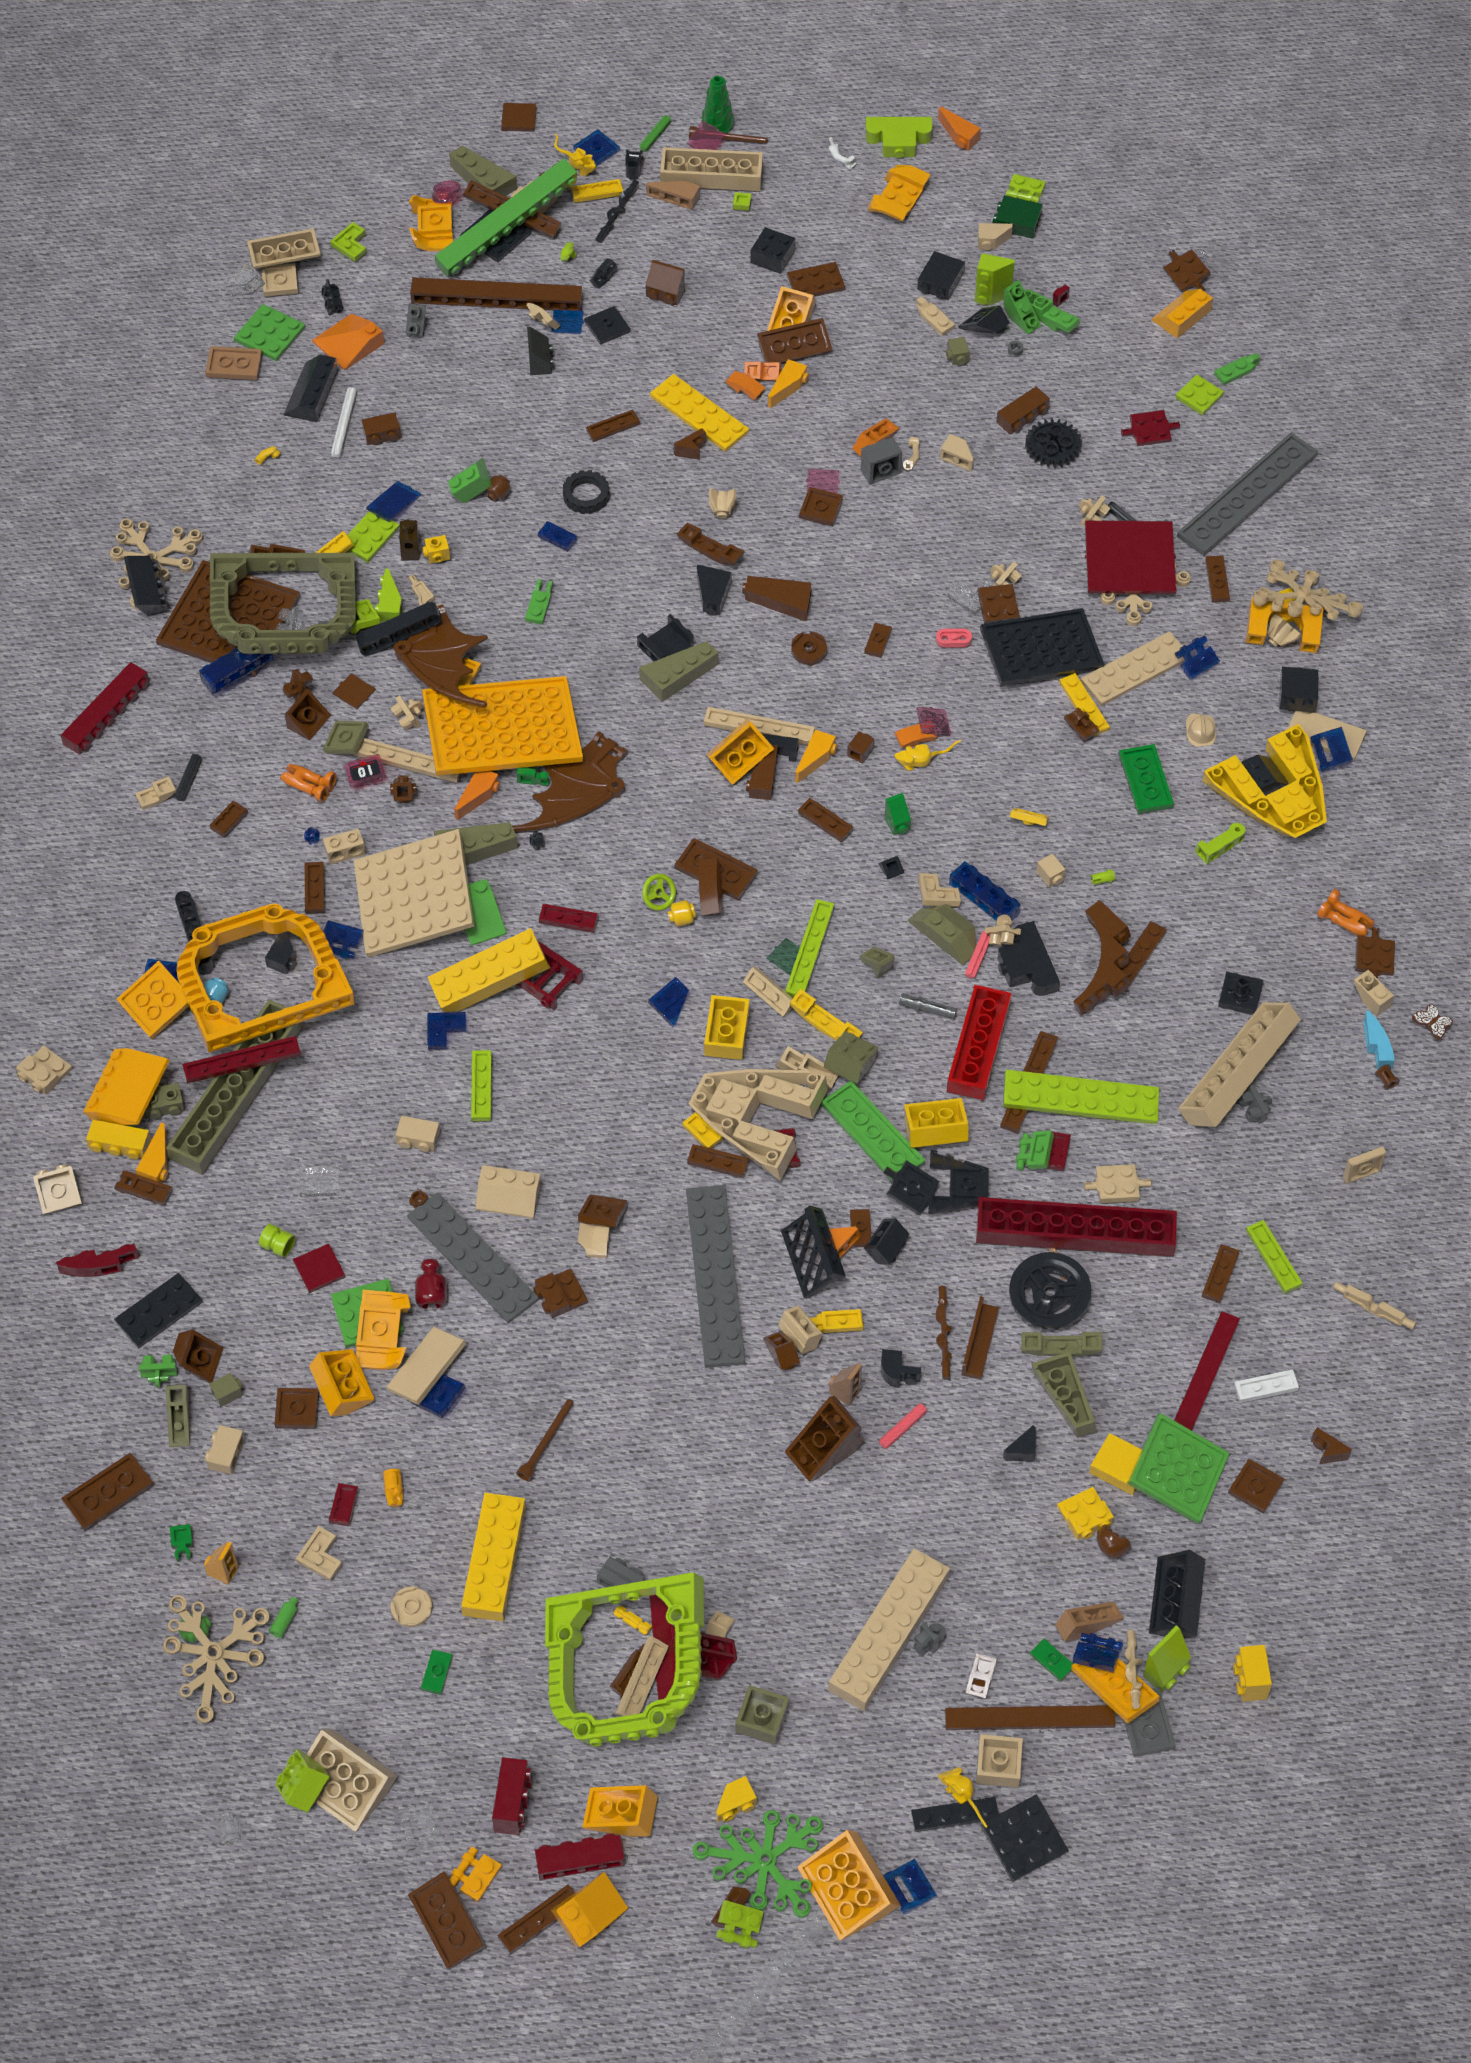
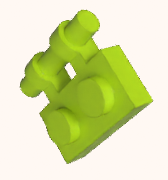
[1006,174,1046,203]
[716,1900,764,1948]

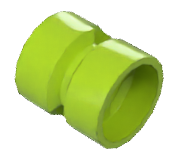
[258,1223,296,1258]

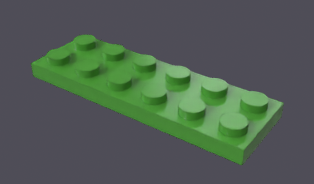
[821,1081,926,1181]

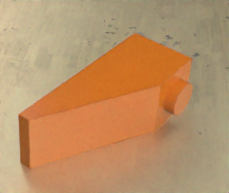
[938,106,981,151]
[852,418,899,457]
[454,771,500,820]

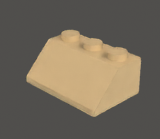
[476,1165,541,1219]

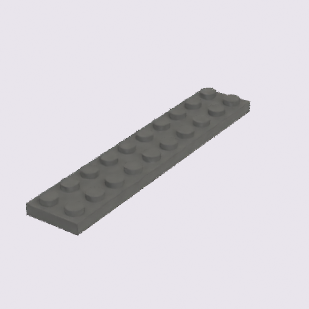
[1177,432,1318,556]
[686,1185,745,1368]

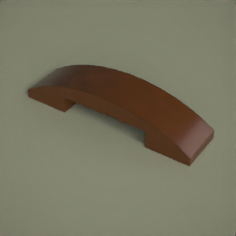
[677,522,745,565]

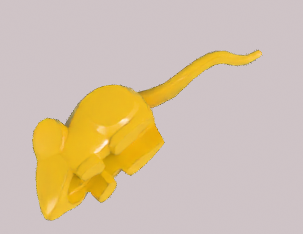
[554,133,596,176]
[894,740,962,771]
[938,1767,988,1828]

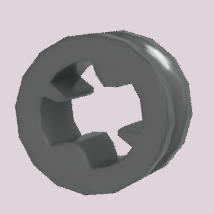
[1008,341,1023,357]

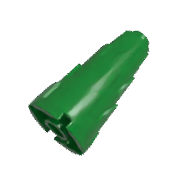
[701,75,735,133]

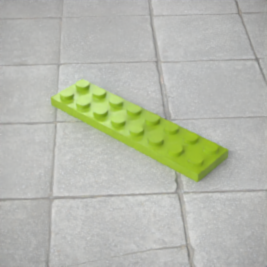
[1003,1070,1159,1124]

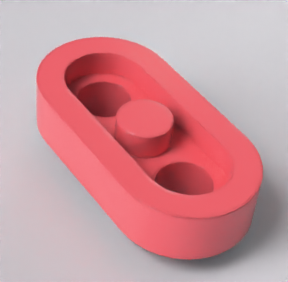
[936,629,972,648]

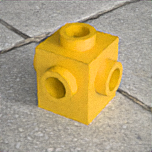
[422,535,450,564]

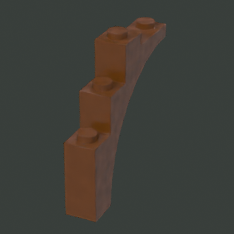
[1073,900,1131,1016]

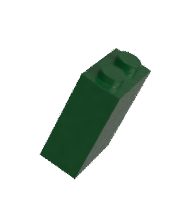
[992,195,1043,239]

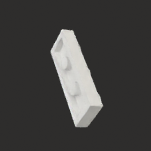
[1234,1370,1299,1403]

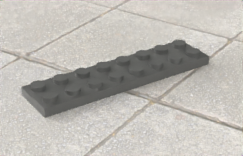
[407,1192,539,1324]

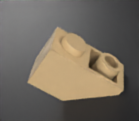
[1354,970,1394,1017]

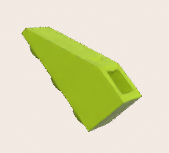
[375,568,403,622]

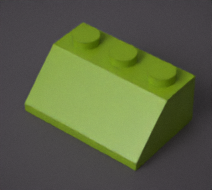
[974,253,1015,305]

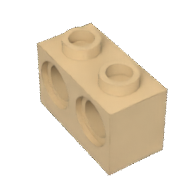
[323,829,366,865]

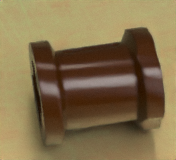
[1375,1064,1400,1090]

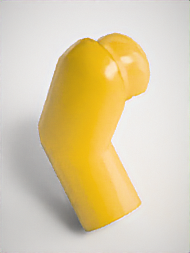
[254,446,280,465]

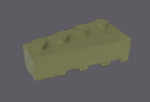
[639,641,718,702]
[434,822,518,865]
[1031,1352,1096,1438]

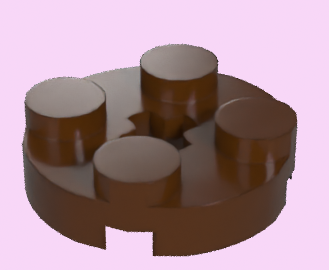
[791,631,827,666]

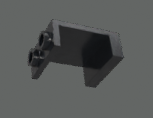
[637,614,694,662]

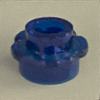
[304,827,320,845]

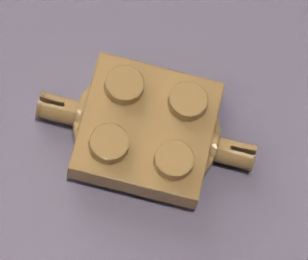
[1084,1164,1151,1203]

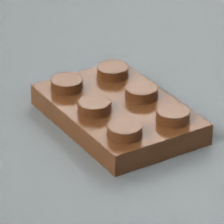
[205,346,262,380]

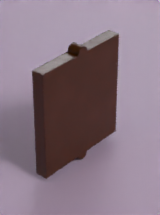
[332,673,376,709]

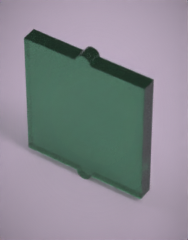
[766,938,800,975]

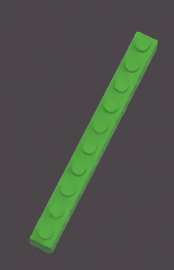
[435,158,577,277]

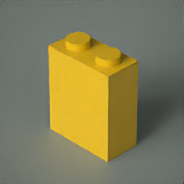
[1089,1433,1142,1496]

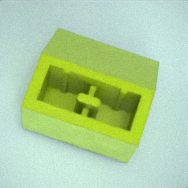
[275,1749,330,1813]

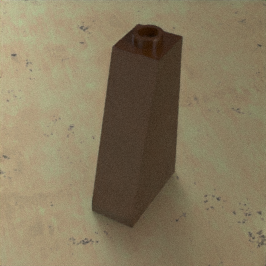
[742,576,811,621]

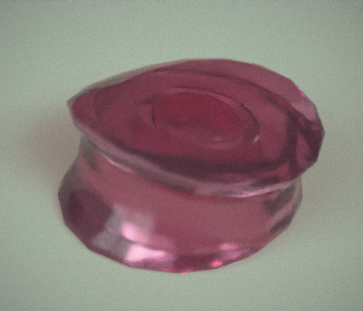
[432,180,461,203]

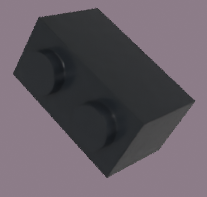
[864,1218,910,1264]

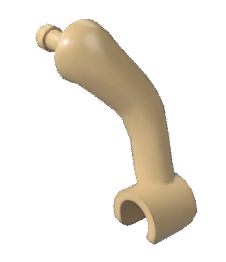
[903,437,920,470]

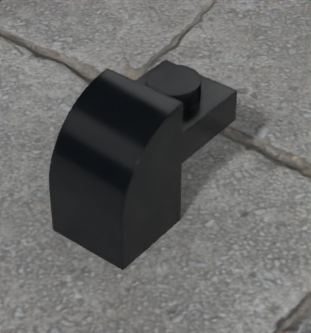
[881,1349,921,1388]

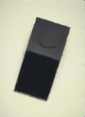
[265,931,296,975]

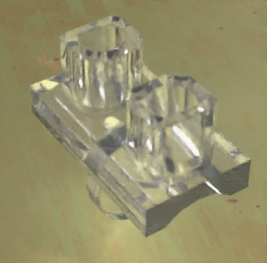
[275,607,306,630]

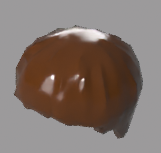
[1097,1524,1132,1559]

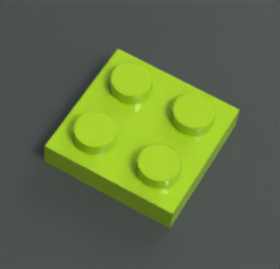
[1175,374,1224,416]

